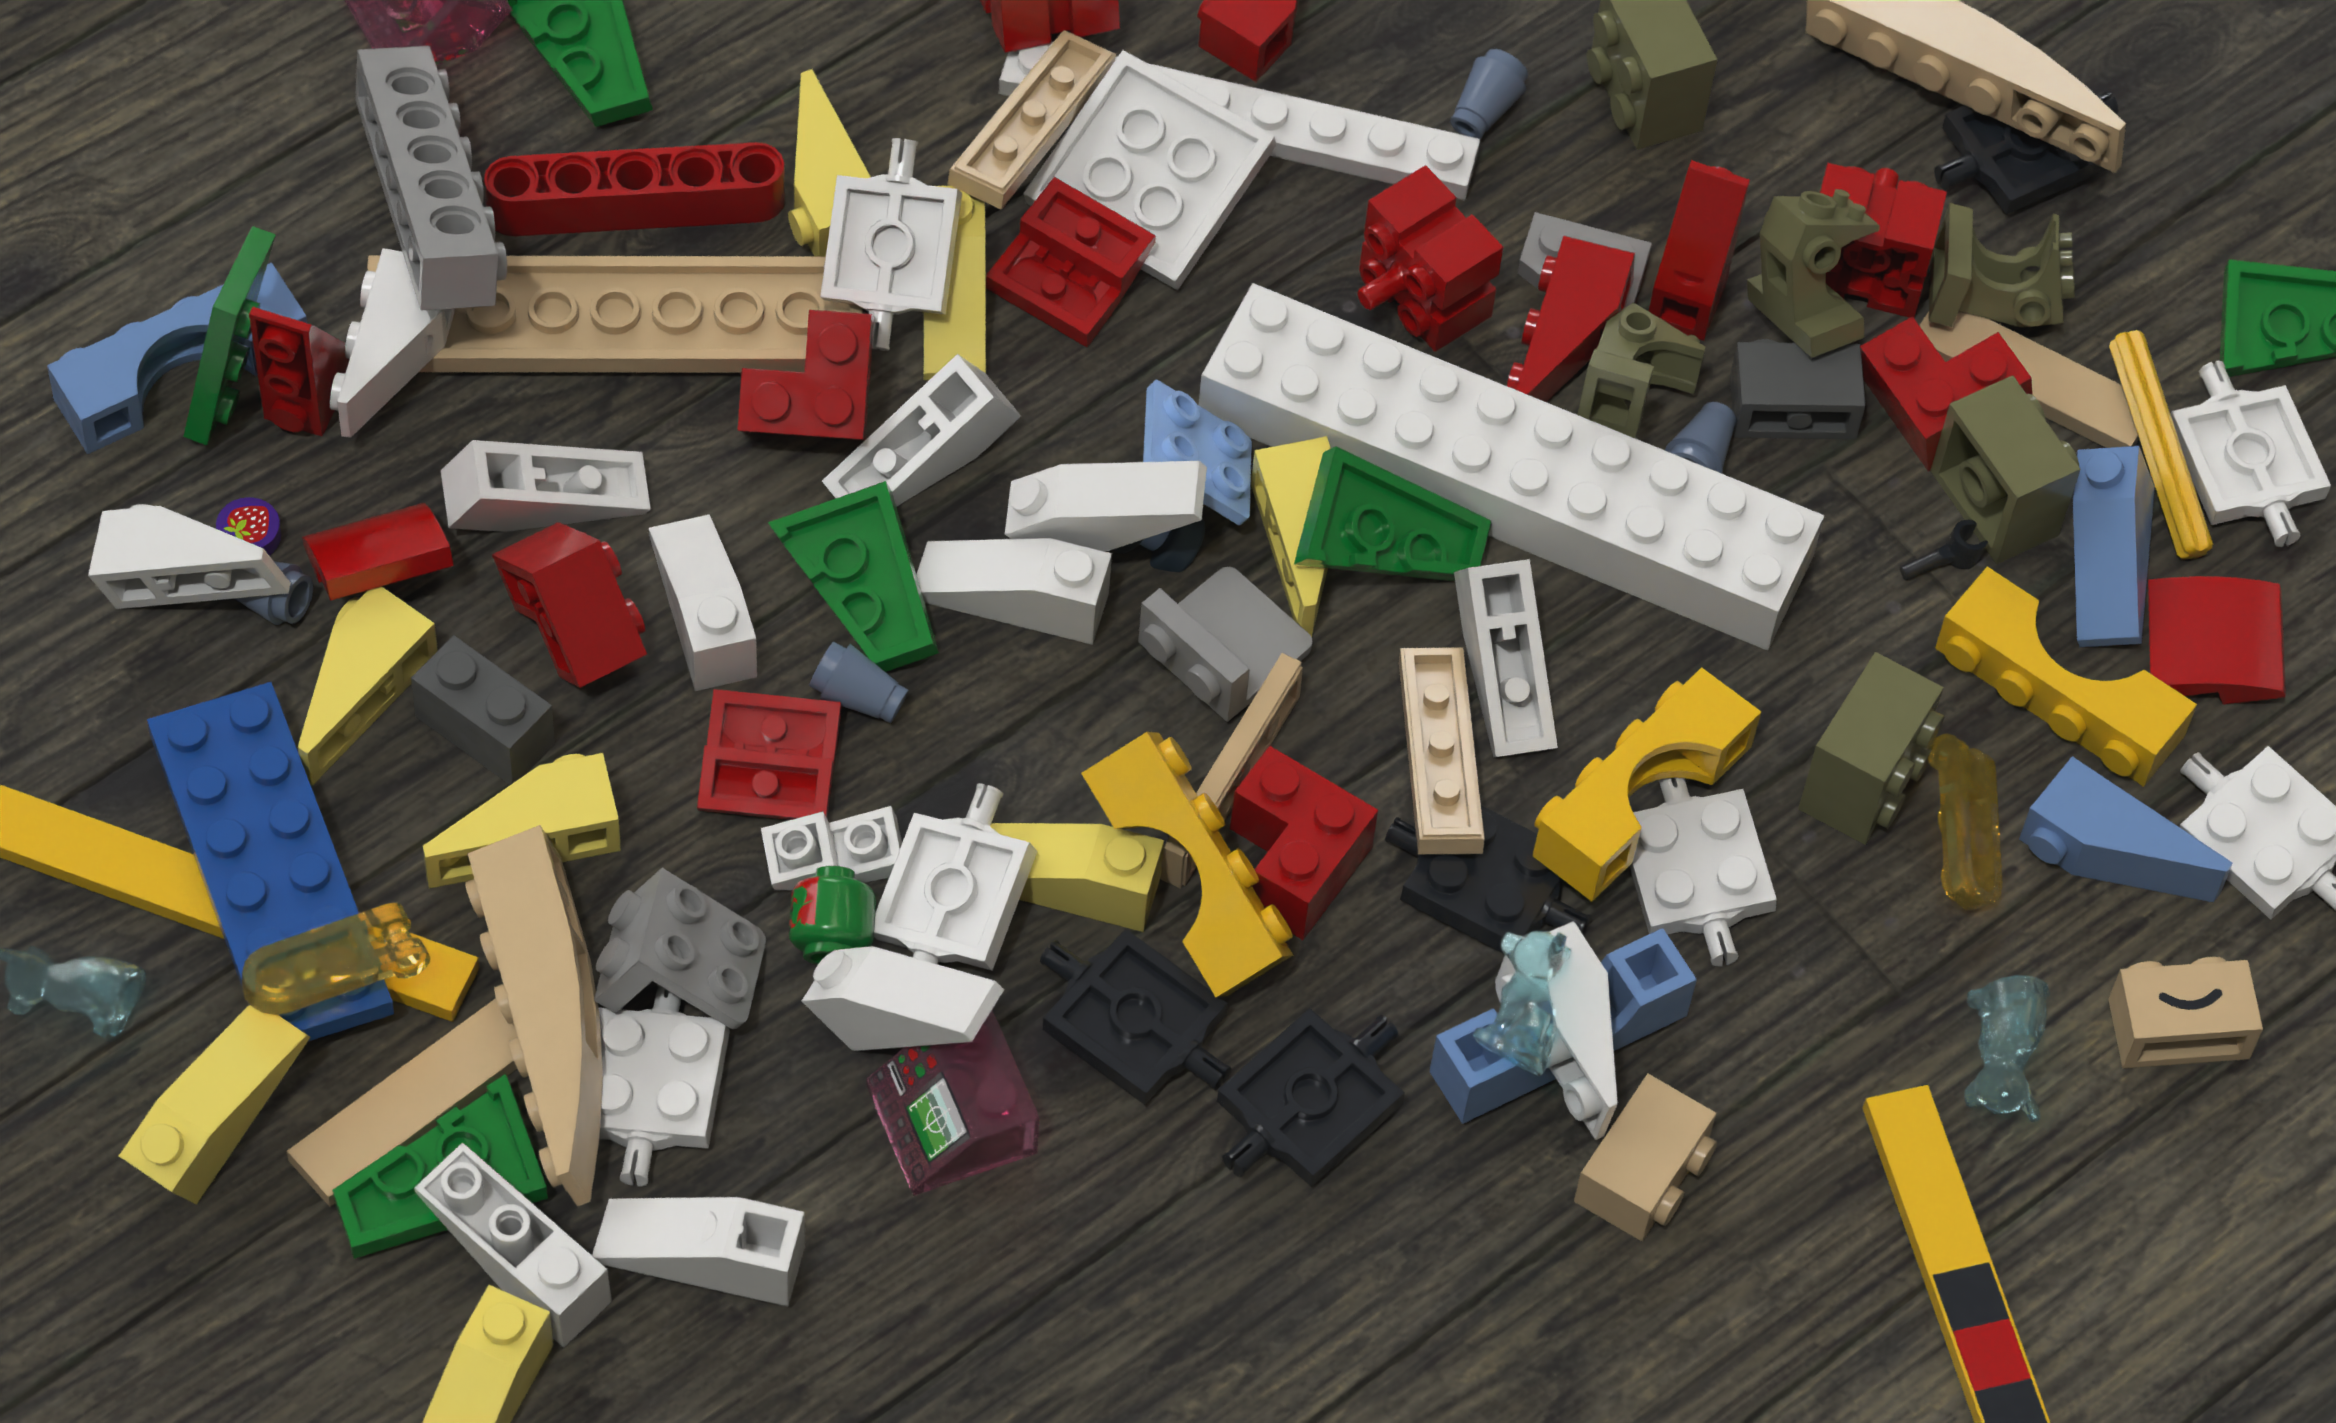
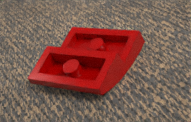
[986,177,1156,347]
[302,503,454,601]
[2148,576,2286,705]
[697,689,842,820]

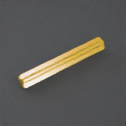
[2109,330,2213,560]

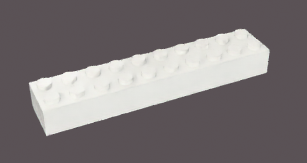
[1199,283,1825,651]

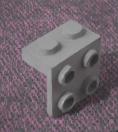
[1138,567,1312,722]
[594,868,766,1029]

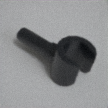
[1900,519,1988,580]

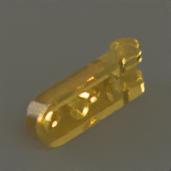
[1928,733,2002,910]
[242,903,431,1015]

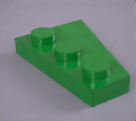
[499,0,653,127]
[183,226,276,445]
[2220,259,2336,377]
[1294,446,1491,581]
[768,481,939,672]
[332,1073,548,1259]

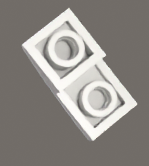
[761,806,902,890]

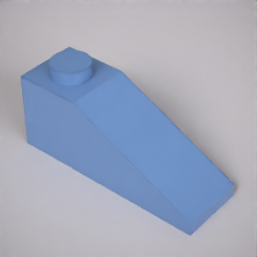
[2073,446,2155,647]
[2019,756,2233,902]

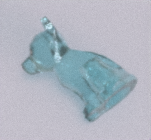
[1472,930,1572,1077]
[0,945,147,1038]
[1964,975,2050,1122]

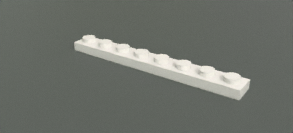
[999,41,1480,200]

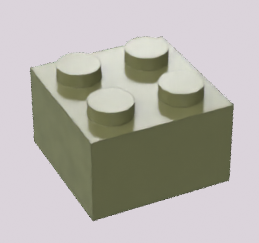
[1587,0,1718,150]
[1930,375,2081,564]
[1798,652,1945,845]

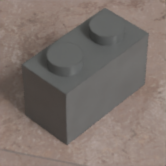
[1730,339,1865,439]
[411,635,555,785]

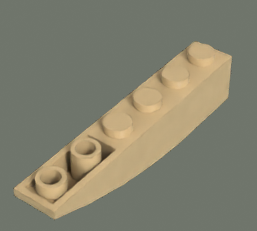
[1806,0,2126,173]
[465,825,603,1206]

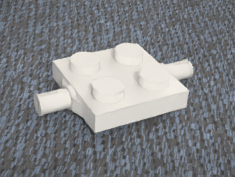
[820,138,962,351]
[2171,361,2331,547]
[2180,746,2336,919]
[1629,778,1777,967]
[874,784,1037,970]
[599,984,730,1186]

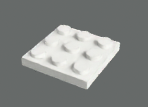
[1023,50,1276,290]

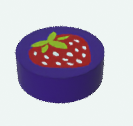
[216,497,281,556]

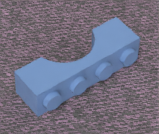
[47,262,307,454]
[1429,928,1697,1124]

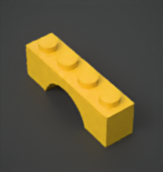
[1935,566,2197,787]
[1532,667,1761,901]
[1081,732,1293,998]

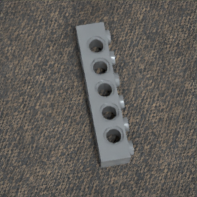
[355,46,507,310]

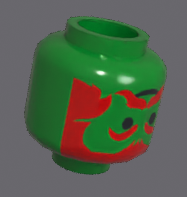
[788,866,876,965]

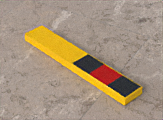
[1862,1085,2050,1423]

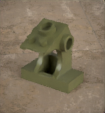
[1747,189,1880,358]
[1929,203,2075,328]
[1577,302,1706,439]

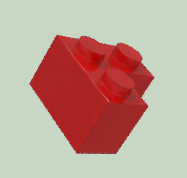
[738,310,874,440]
[1860,316,2033,472]
[492,522,647,688]
[1230,745,1378,940]

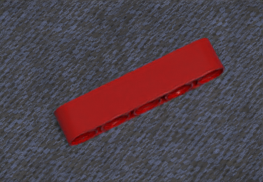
[484,142,785,236]

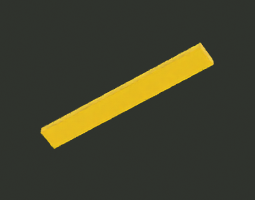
[0,785,480,1022]

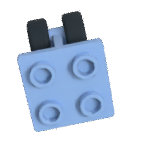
[1112,380,1252,572]

